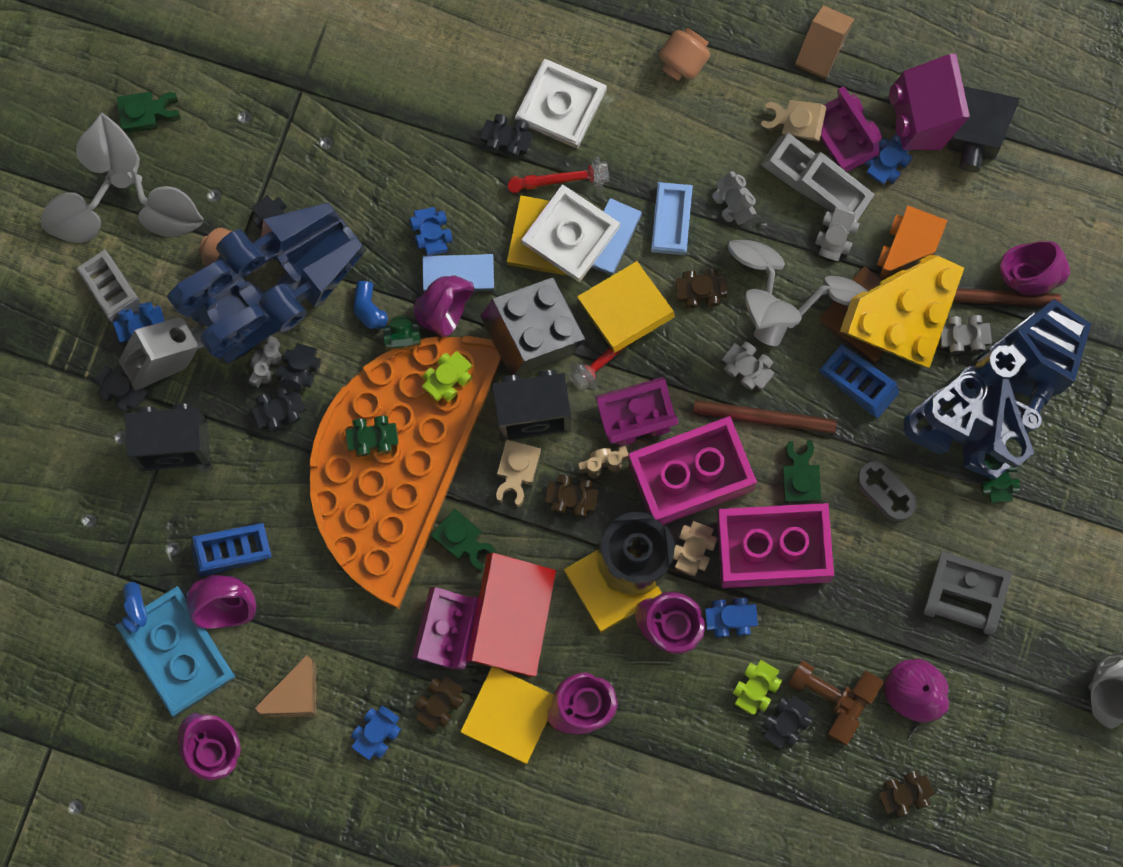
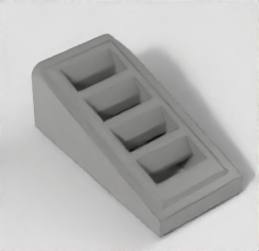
[76,249,142,324]

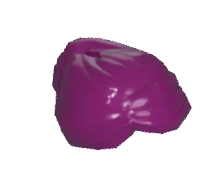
[999,241,1071,295]
[413,275,474,338]
[186,575,257,629]
[635,591,705,654]
[884,659,949,723]
[547,672,618,735]
[177,713,241,781]

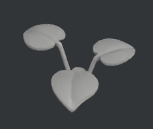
[41,113,204,243]
[727,240,868,346]

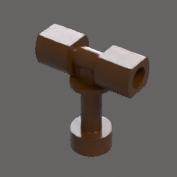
[788,660,884,746]

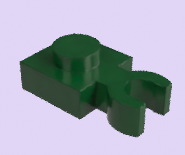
[117,91,181,133]
[782,440,822,504]
[431,508,497,572]

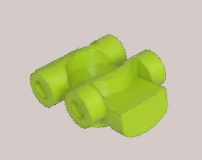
[422,351,472,402]
[733,660,782,716]

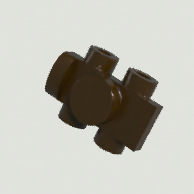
[676,269,727,308]
[545,475,599,517]
[414,676,465,731]
[878,770,935,818]

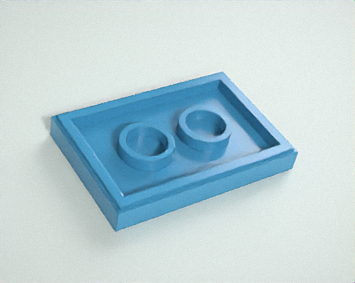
[115,586,236,718]

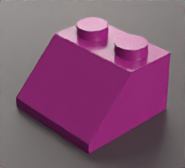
[889,54,970,150]

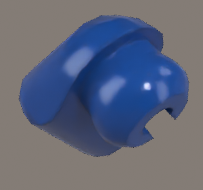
[353,281,388,329]
[121,582,148,633]

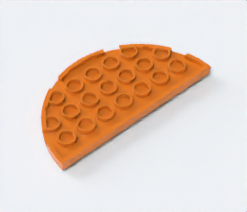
[310,336,502,609]

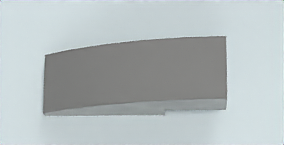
[760,133,875,222]

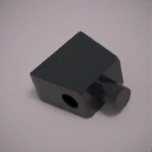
[947,86,1020,172]

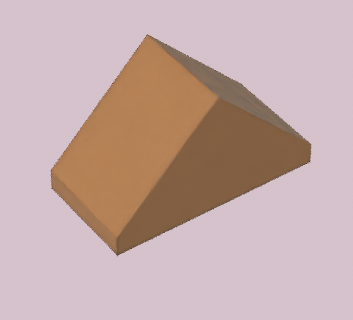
[795,5,855,80]
[255,655,316,718]

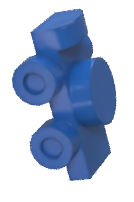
[864,134,913,185]
[409,207,452,256]
[112,302,165,343]
[705,598,758,638]
[350,705,402,761]

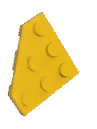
[840,255,964,368]

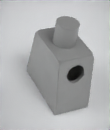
[119,317,205,391]

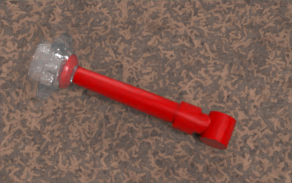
[508,156,610,193]
[569,341,635,392]

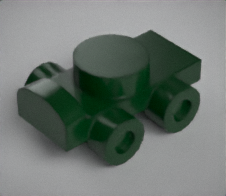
[383,315,421,350]
[346,416,399,457]
[981,452,1020,504]

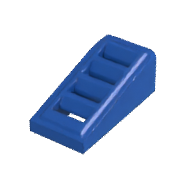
[819,344,899,418]
[191,523,272,577]

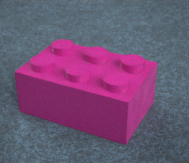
[628,416,757,525]
[717,503,834,588]

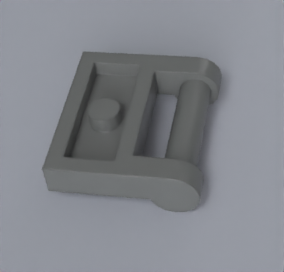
[922,551,1012,636]

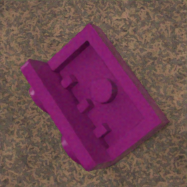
[820,86,882,172]
[595,377,679,446]
[412,587,479,670]

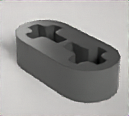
[857,461,916,523]

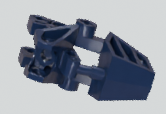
[167,203,367,363]
[903,299,1091,480]

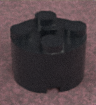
[597,512,675,595]

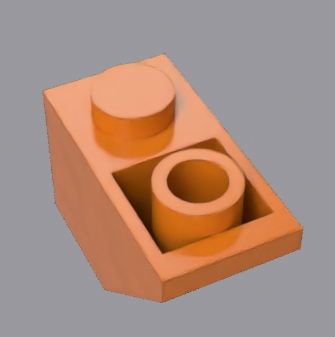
[877,205,948,280]

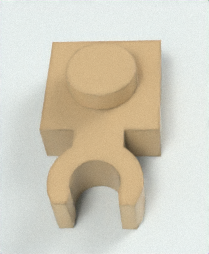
[761,100,826,141]
[496,440,541,508]

